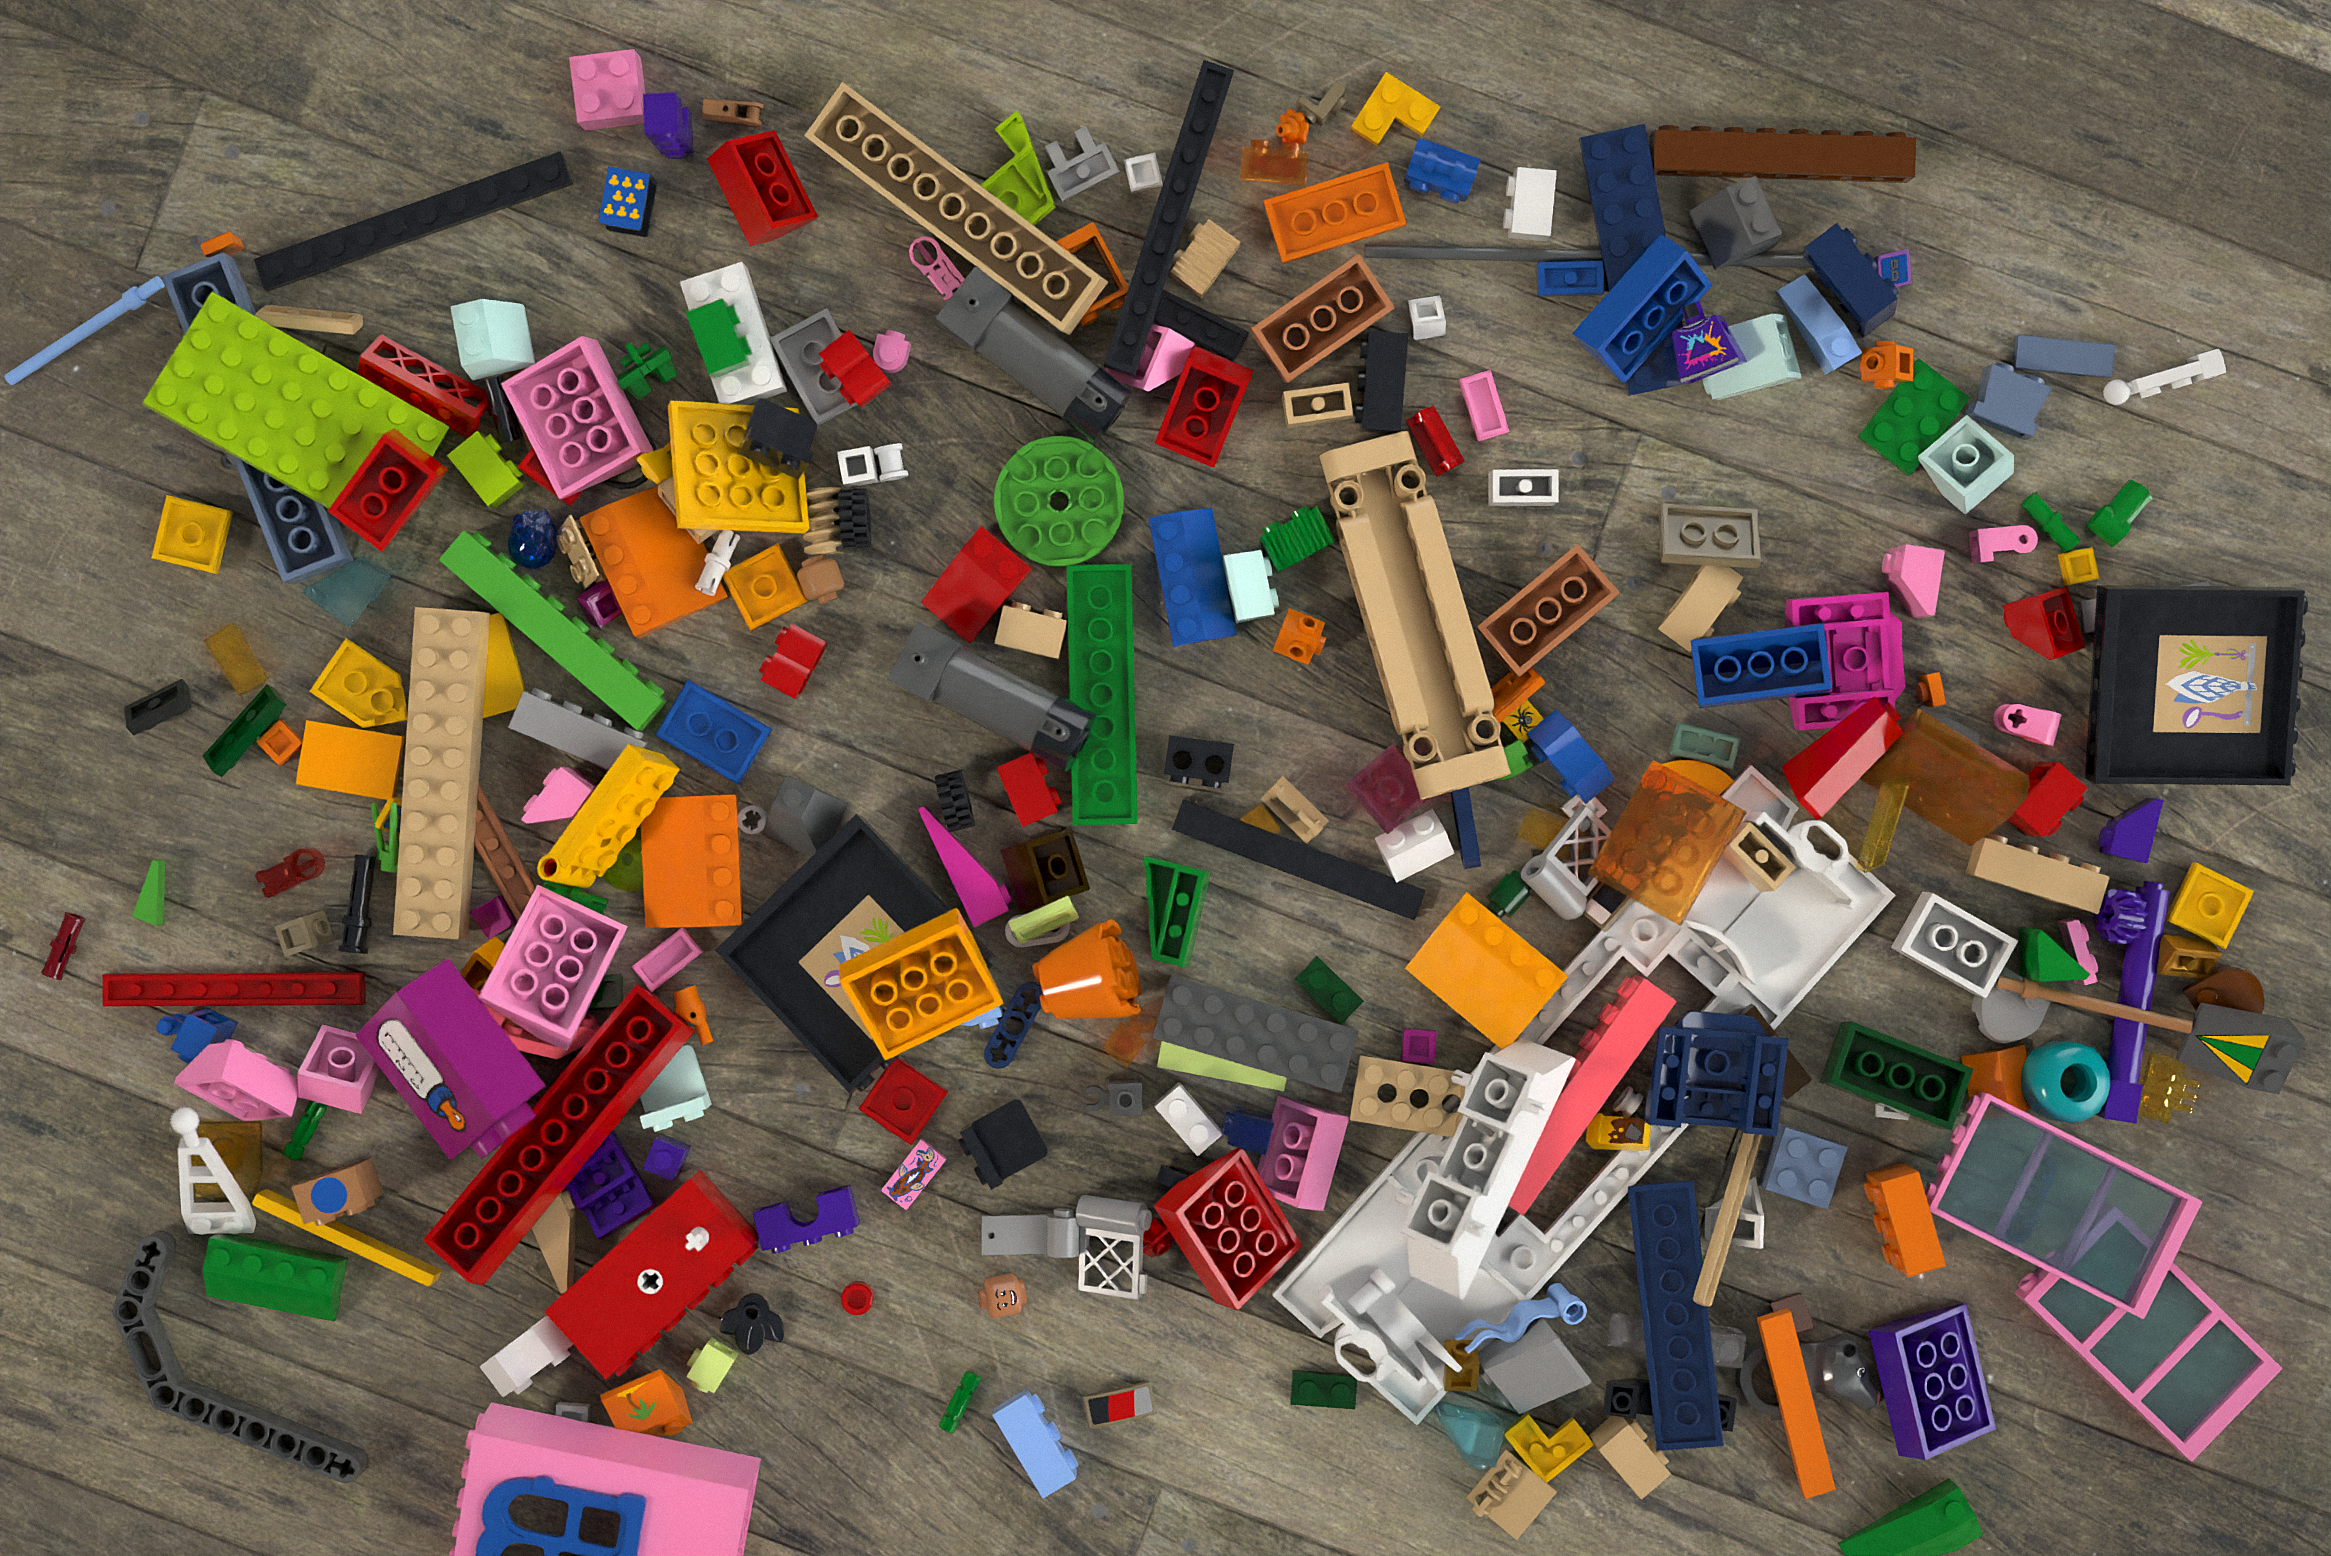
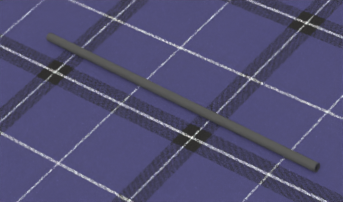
[1364,245,1812,268]

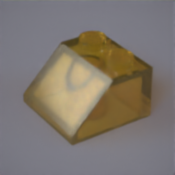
[191,1121,263,1198]

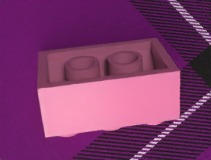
[174,1039,298,1121]
[1257,1095,1349,1211]

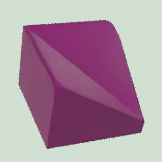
[576,581,623,628]
[469,896,517,939]

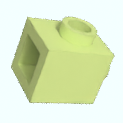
[686,1337,739,1393]

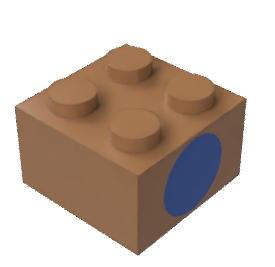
[292,1157,384,1226]

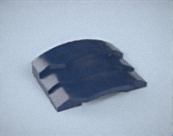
[1644,1011,1789,1136]

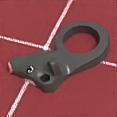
[1735,1333,1880,1421]

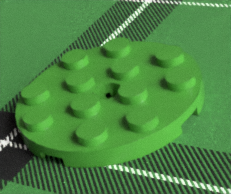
[994,436,1124,567]

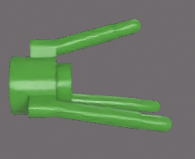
[371,802,399,873]

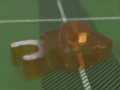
[1101,1008,1156,1068]

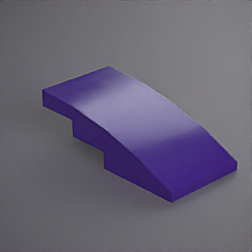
[567,1130,657,1240]

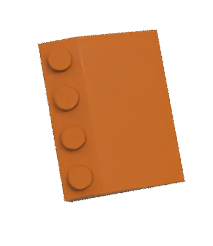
[579,486,729,638]
[641,794,744,928]

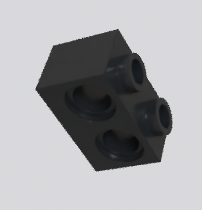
[1164,735,1234,788]

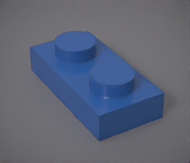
[1537,261,1604,297]

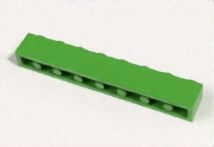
[439,530,668,731]

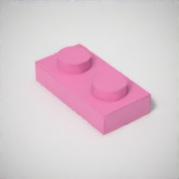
[2057,918,2098,985]

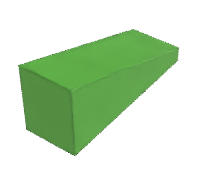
[132,859,165,926]

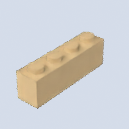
[1965,833,2110,914]

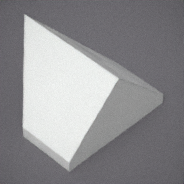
[1705,1176,1764,1249]

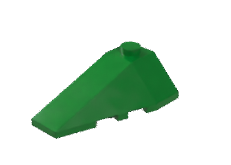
[1838,1478,1983,1556]

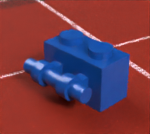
[1404,138,1480,204]
[156,1008,238,1064]

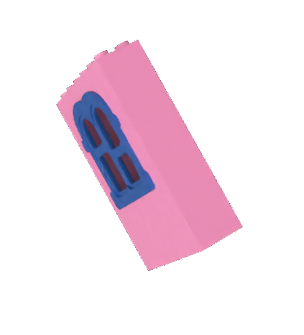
[449,1402,761,1556]

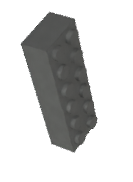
[1151,975,1359,1093]

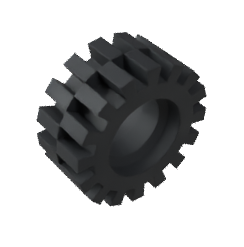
[839,488,871,548]
[935,769,975,833]

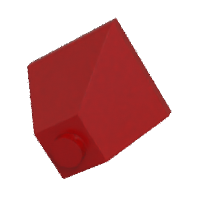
[2002,586,2085,660]

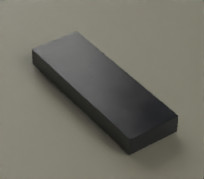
[1153,289,1249,362]

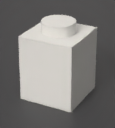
[837,446,879,488]

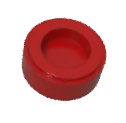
[841,1281,874,1315]

